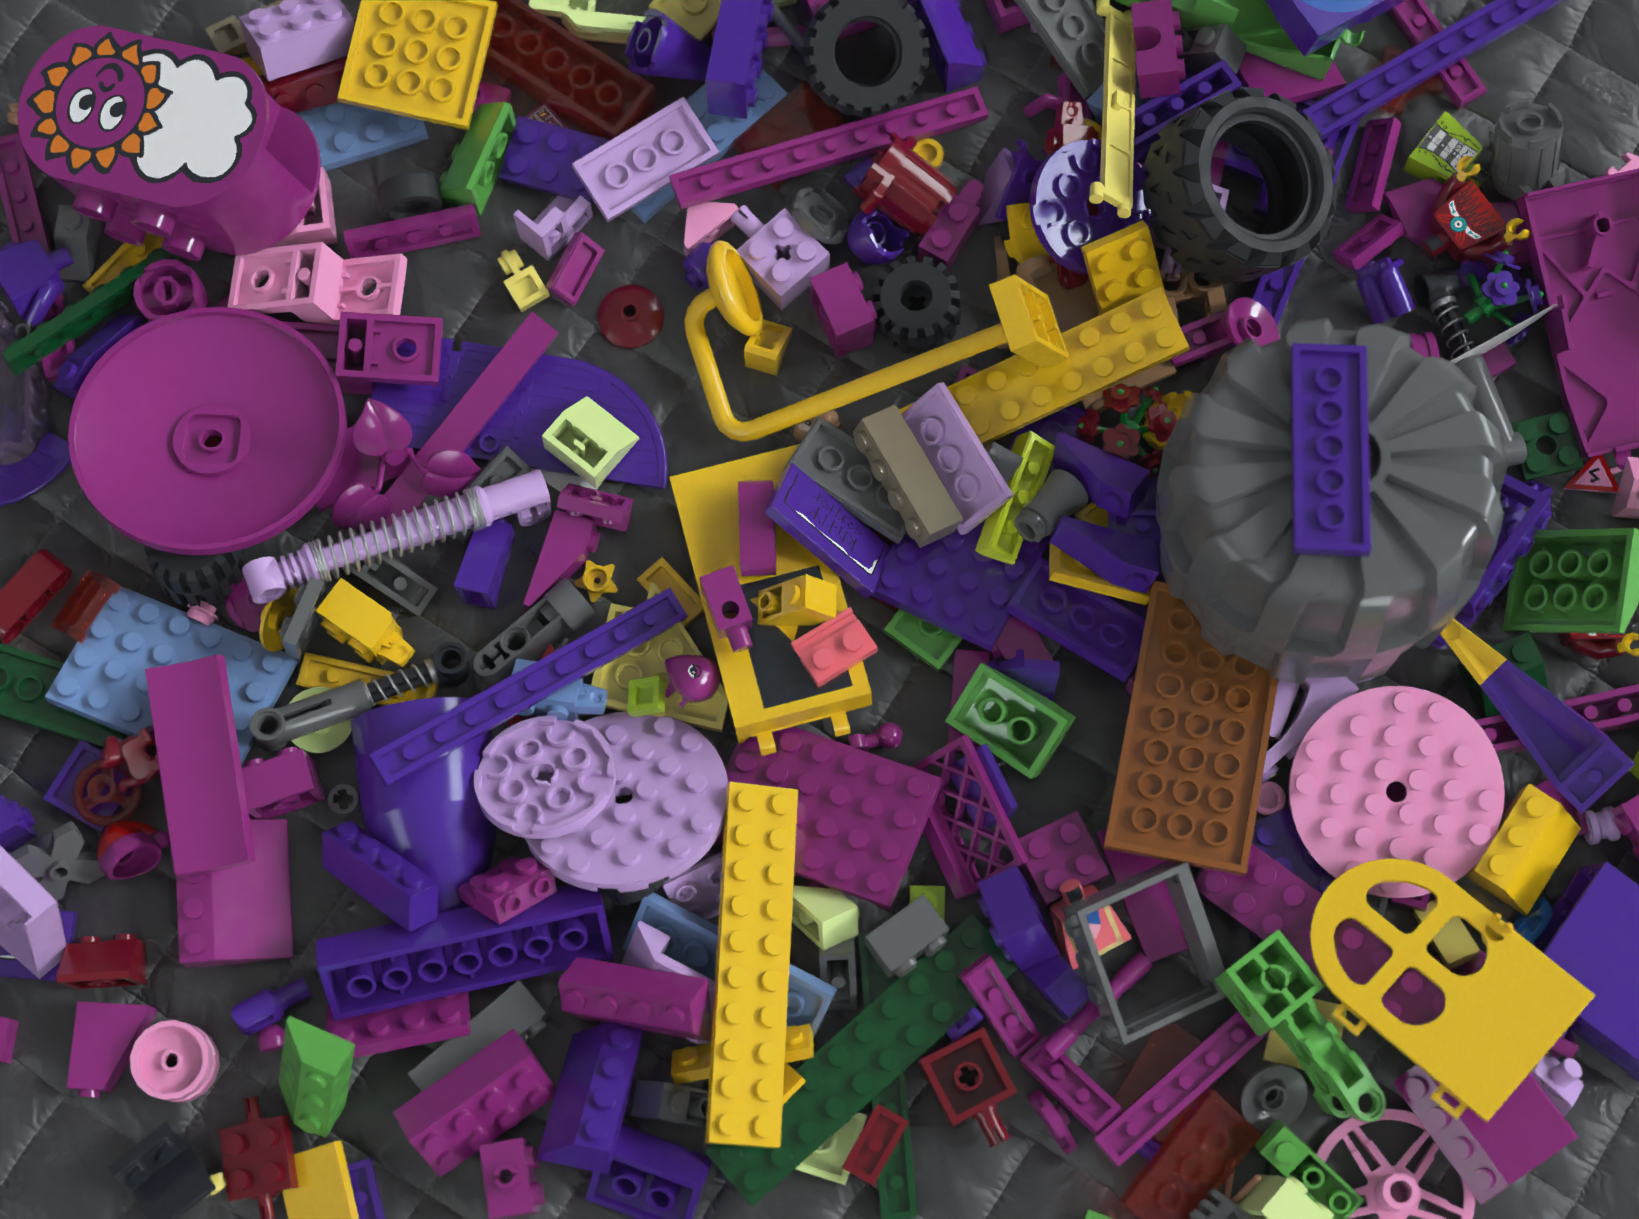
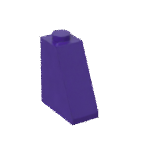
[454,518,516,610]

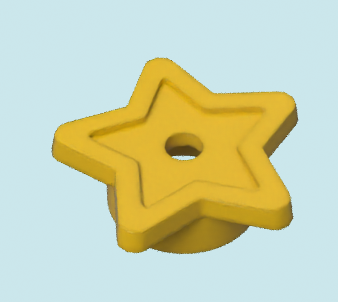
[574,560,618,603]

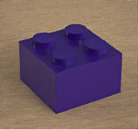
[977,865,1060,971]

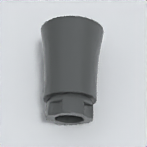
[1014,469,1088,543]

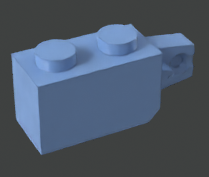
[512,658,608,722]

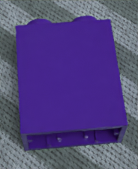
[1532,861,1639,1082]

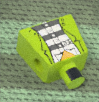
[1402,111,1489,188]

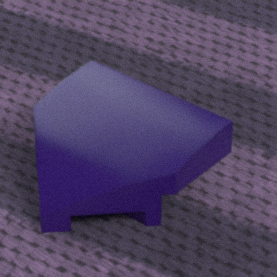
[986,649,1060,701]

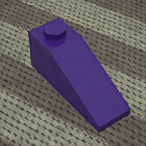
[54,314,143,400]
[1053,432,1150,519]
[1050,515,1159,594]
[1017,955,1090,1021]

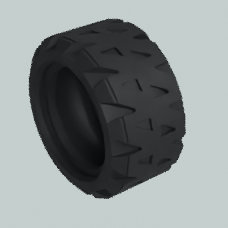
[1142,87,1337,284]

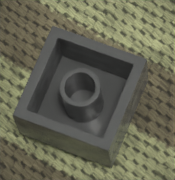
[864,894,949,979]

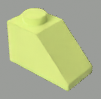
[792,885,860,951]

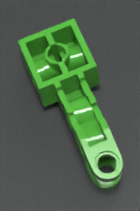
[1214,929,1386,1122]

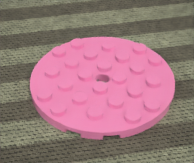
[1288,686,1504,898]

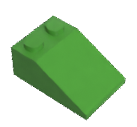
[945,663,1076,779]

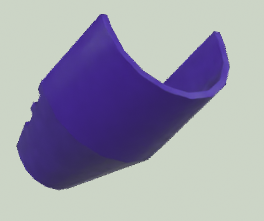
[351,697,498,913]

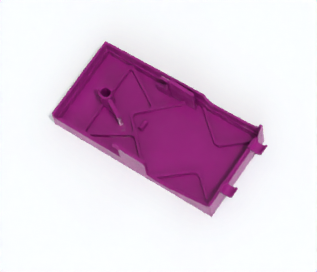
[1516,168,1639,470]

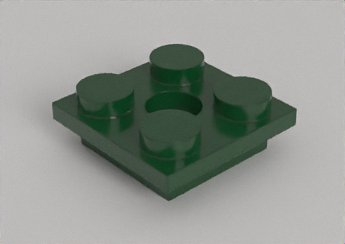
[1511,410,1584,482]

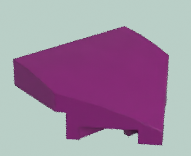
[1383,178,1444,249]

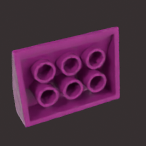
[176,819,294,968]
[1392,1065,1579,1204]

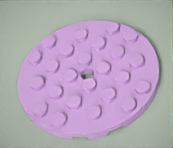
[525,711,728,893]

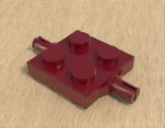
[219,1096,299,1219]

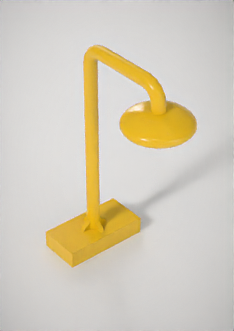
[684,241,1069,442]

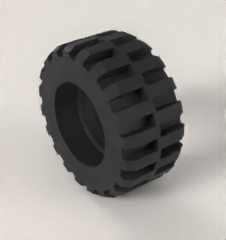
[801,0,929,117]

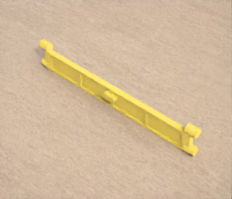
[1089,0,1136,218]

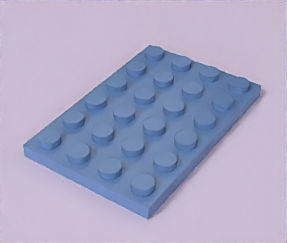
[45,583,298,766]

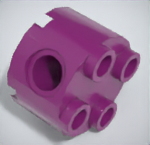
[133,259,209,322]

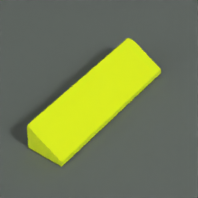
[975,431,1055,565]

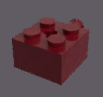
[918,1027,1017,1148]

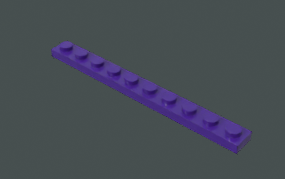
[1301,0,1565,141]
[368,588,688,788]

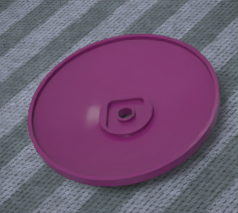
[68,307,347,555]

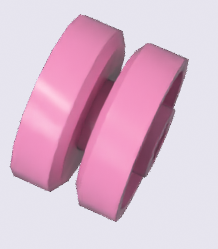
[130,1020,220,1103]

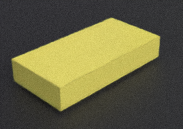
[1414,899,1480,970]

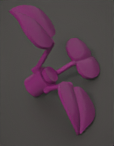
[332,398,482,530]

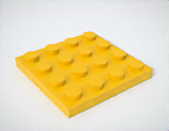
[337,0,498,130]

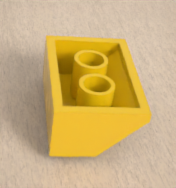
[1465,783,1581,916]

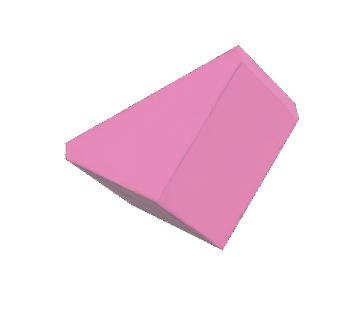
[684,202,739,257]

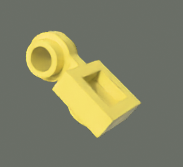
[497,249,550,312]

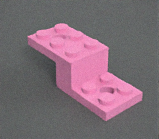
[228,242,408,325]

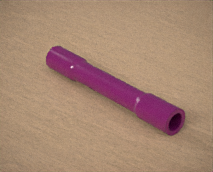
[1039,952,1152,1062]

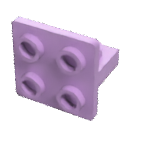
[662,848,723,920]

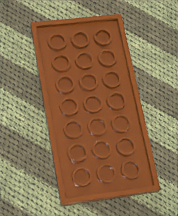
[1103,581,1278,877]

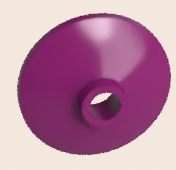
[1226,297,1279,346]

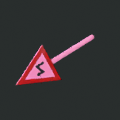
[1563,455,1624,493]

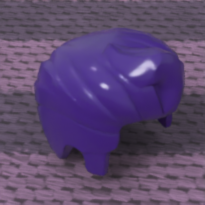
[847,209,909,265]

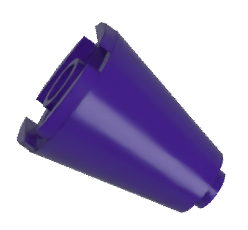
[625,9,711,81]

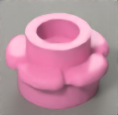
[186,600,219,626]

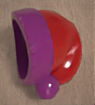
[97,820,170,880]

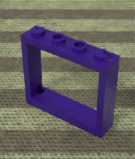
[1461,474,1553,619]

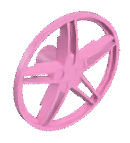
[1316,1109,1475,1219]

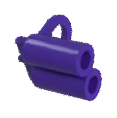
[1355,257,1415,325]

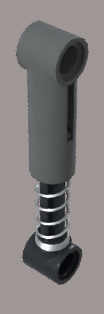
[1414,267,1527,468]
[250,642,470,752]

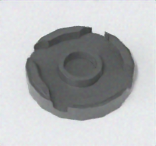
[790,187,850,245]

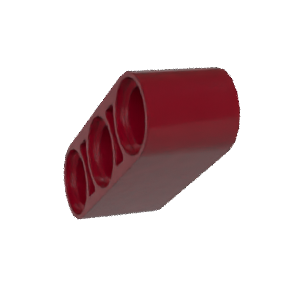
[0,549,72,644]

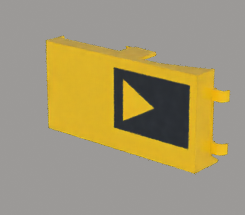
[669,444,872,756]

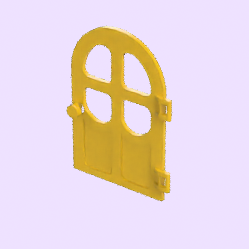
[1310,859,1595,1123]

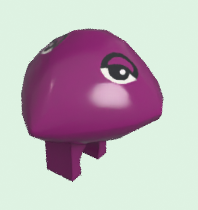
[665,654,720,708]

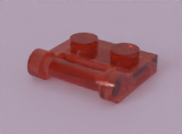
[50,570,121,644]

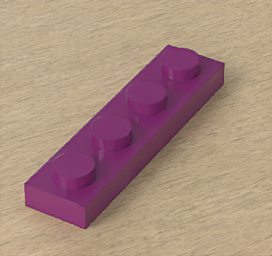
[343,204,481,259]

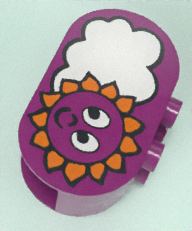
[17,26,321,261]

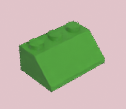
[438,102,516,216]
[278,1016,355,1138]

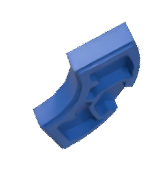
[1513,897,1553,944]

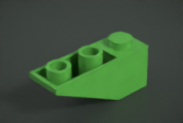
[1254,1118,1365,1219]

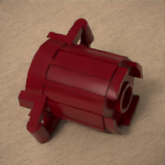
[852,132,957,236]

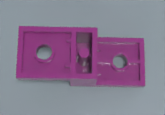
[281,312,443,395]

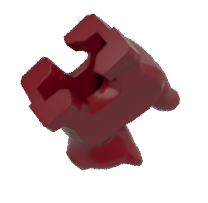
[99,725,160,793]

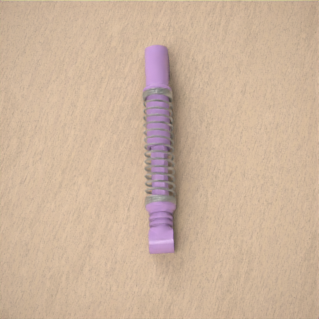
[242,469,551,604]

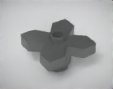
[9,822,105,901]

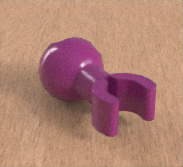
[848,722,903,752]

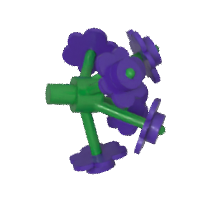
[1455,250,1544,346]

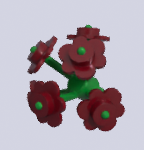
[1077,383,1177,478]

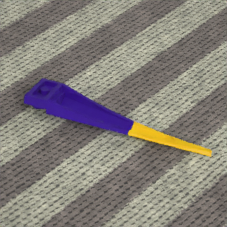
[1440,619,1635,813]

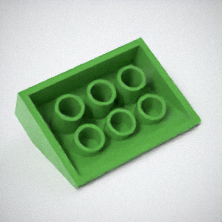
[1502,528,1639,633]

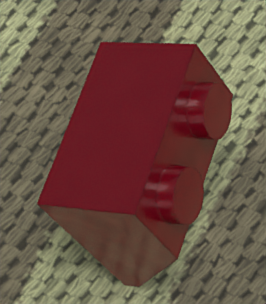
[57,934,147,990]

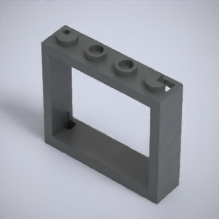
[1062,861,1227,1045]

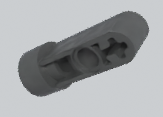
[473,578,596,687]

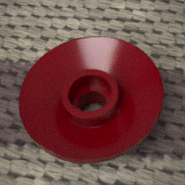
[598,285,664,349]

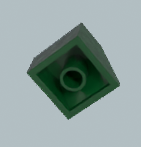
[1457,632,1548,719]

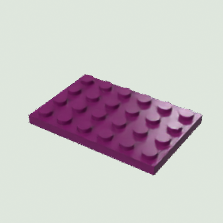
[713,727,943,910]

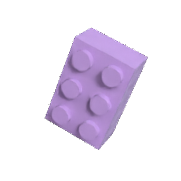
[239,0,355,81]

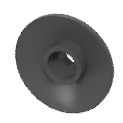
[1240,1064,1307,1132]

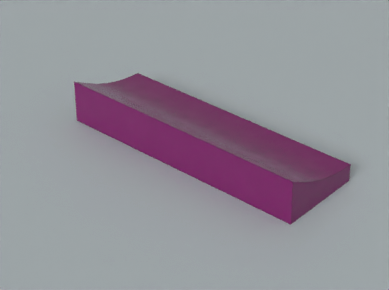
[145,654,256,877]

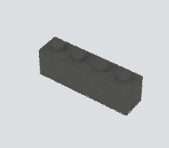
[408,980,549,1091]

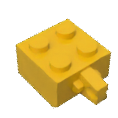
[316,578,415,668]

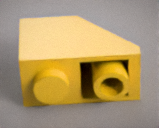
[757,574,837,626]

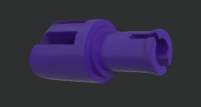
[231,976,312,1036]

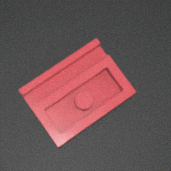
[791,607,878,688]

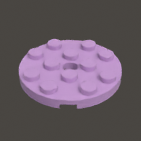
[474,715,616,839]

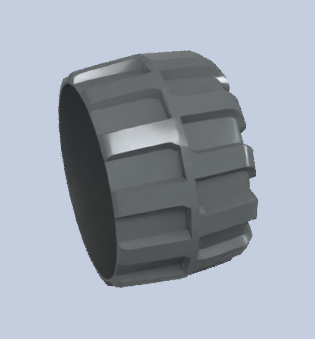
[1156,317,1508,685]

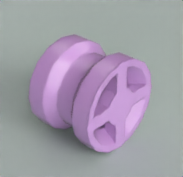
[1584,806,1621,845]

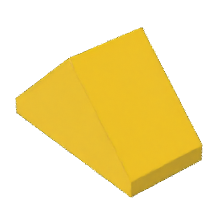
[744,319,793,376]

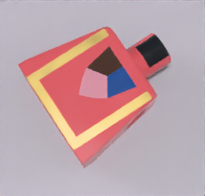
[1049,879,1132,970]

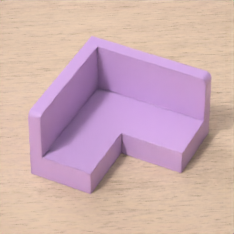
[513,195,593,262]

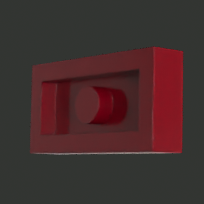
[842,1104,909,1186]

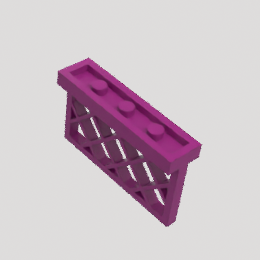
[912,735,1029,900]

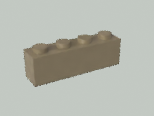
[852,404,964,548]

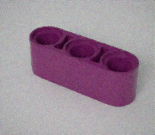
[738,480,777,577]

